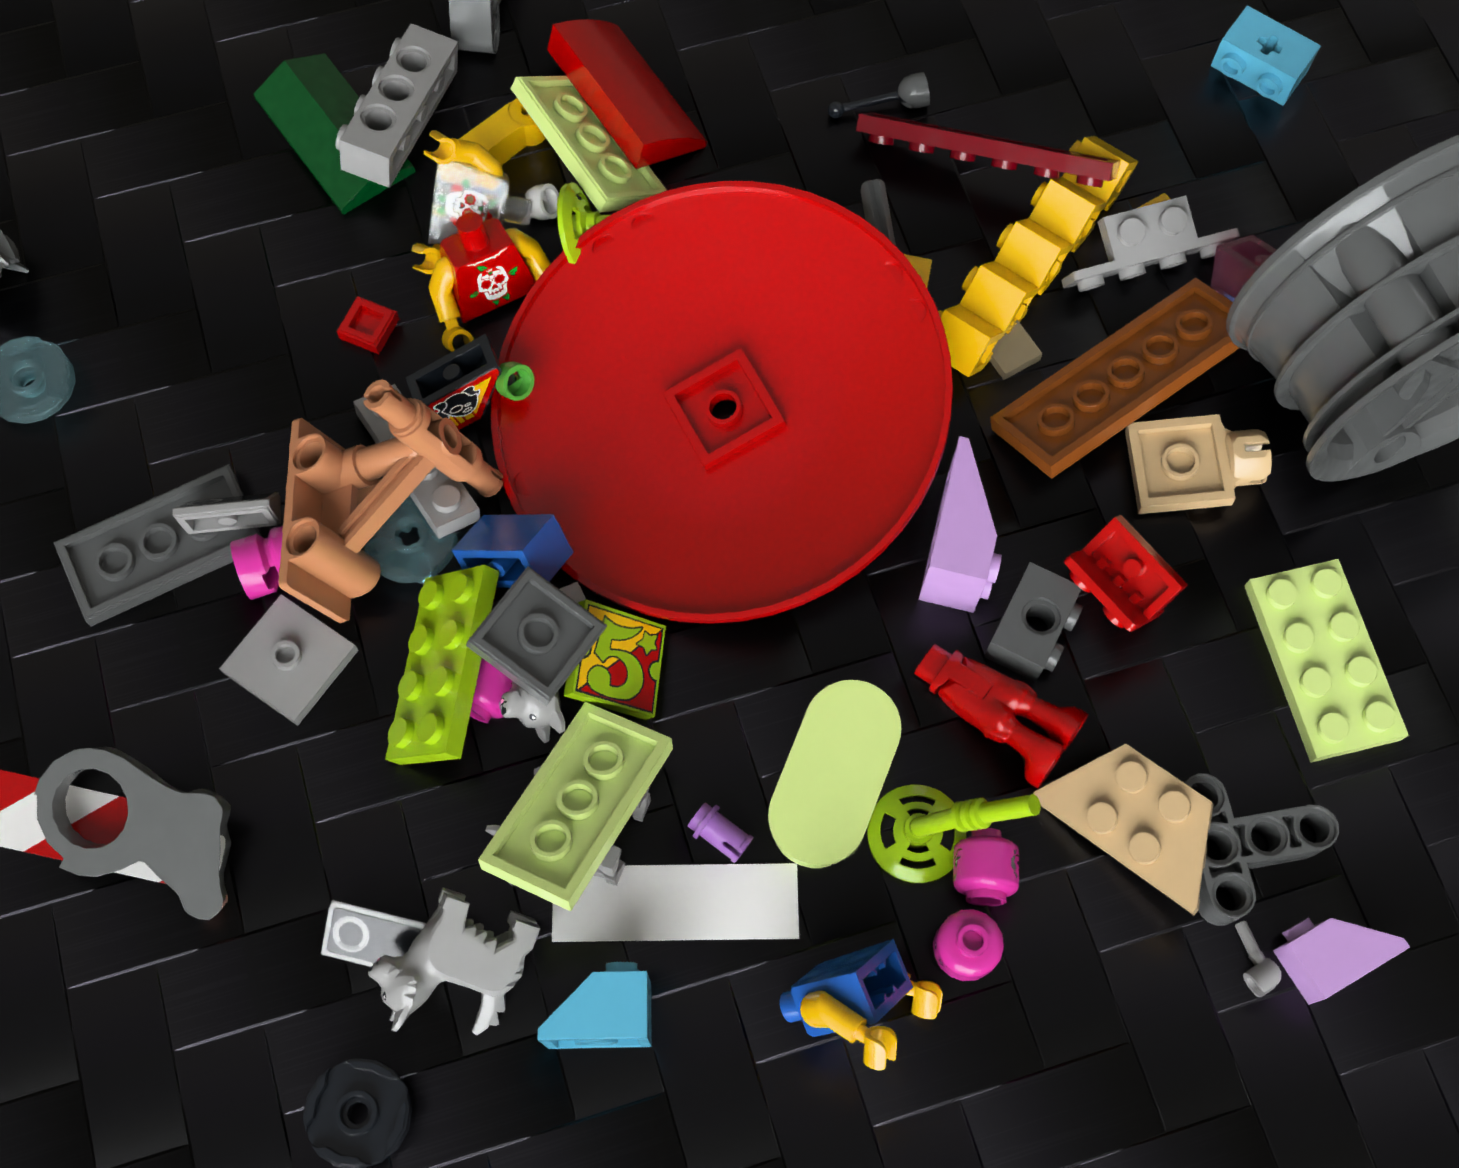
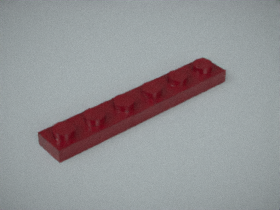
[856,112,1121,187]

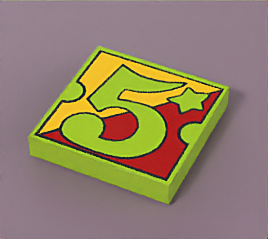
[564,599,666,720]

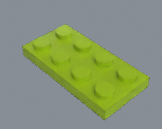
[385,565,500,765]

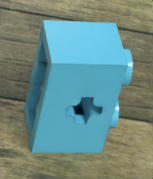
[1211,5,1321,106]

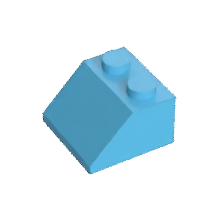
[537,962,652,1049]

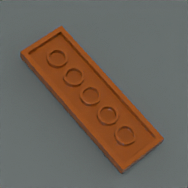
[990,278,1239,479]

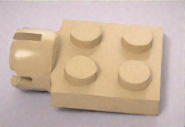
[1125,414,1272,514]

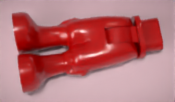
[914,644,1089,789]

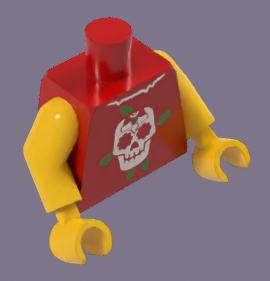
[428,212,551,352]

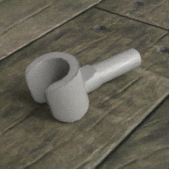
[1235,921,1281,997]

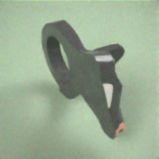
[34,746,231,920]

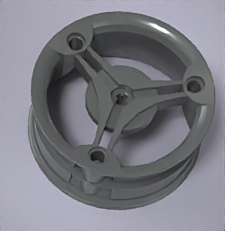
[1226,135,1459,482]

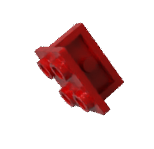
[1063,515,1188,632]

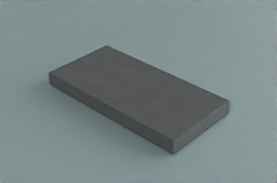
[54,464,264,627]

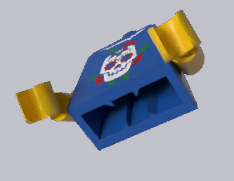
[780,939,943,1070]

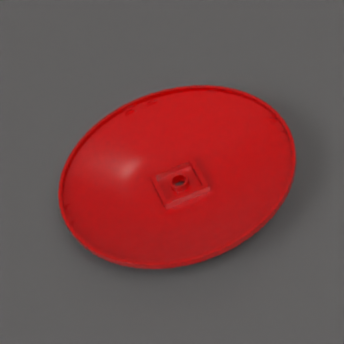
[491,181,953,624]

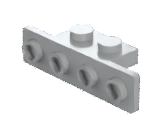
[1061,195,1240,292]

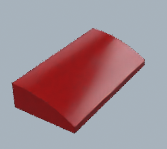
[547,19,707,169]

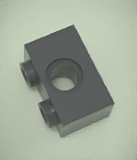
[984,562,1084,682]

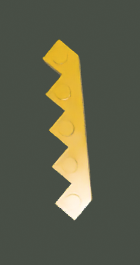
[938,136,1139,377]

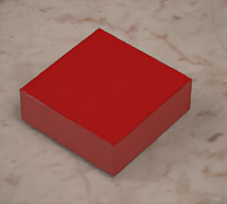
[336,296,399,355]

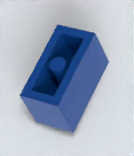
[451,514,573,588]

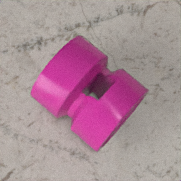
[230,525,283,600]

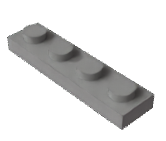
[353,384,481,539]

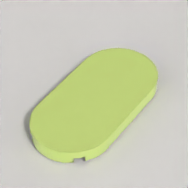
[768,680,901,868]

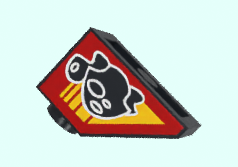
[405,333,502,430]

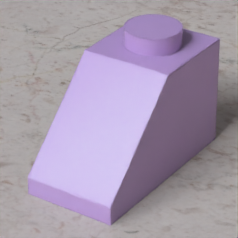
[1273,918,1410,1005]

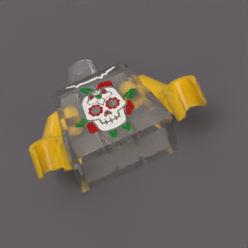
[412,130,532,274]

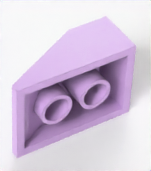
[918,436,1002,613]

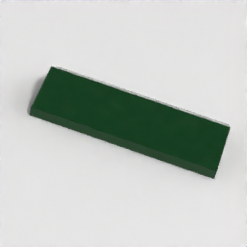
[253,53,416,215]

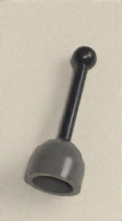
[827,72,930,118]

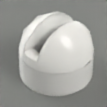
[523,183,559,220]

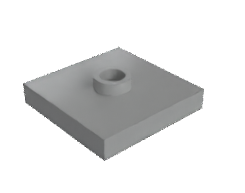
[219,594,358,726]

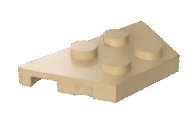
[1033,744,1213,915]

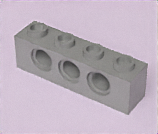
[335,24,458,188]

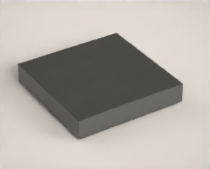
[466,566,607,706]

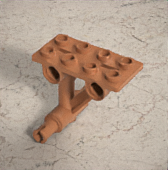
[279,379,503,623]

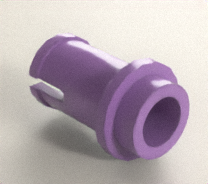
[688,802,754,864]

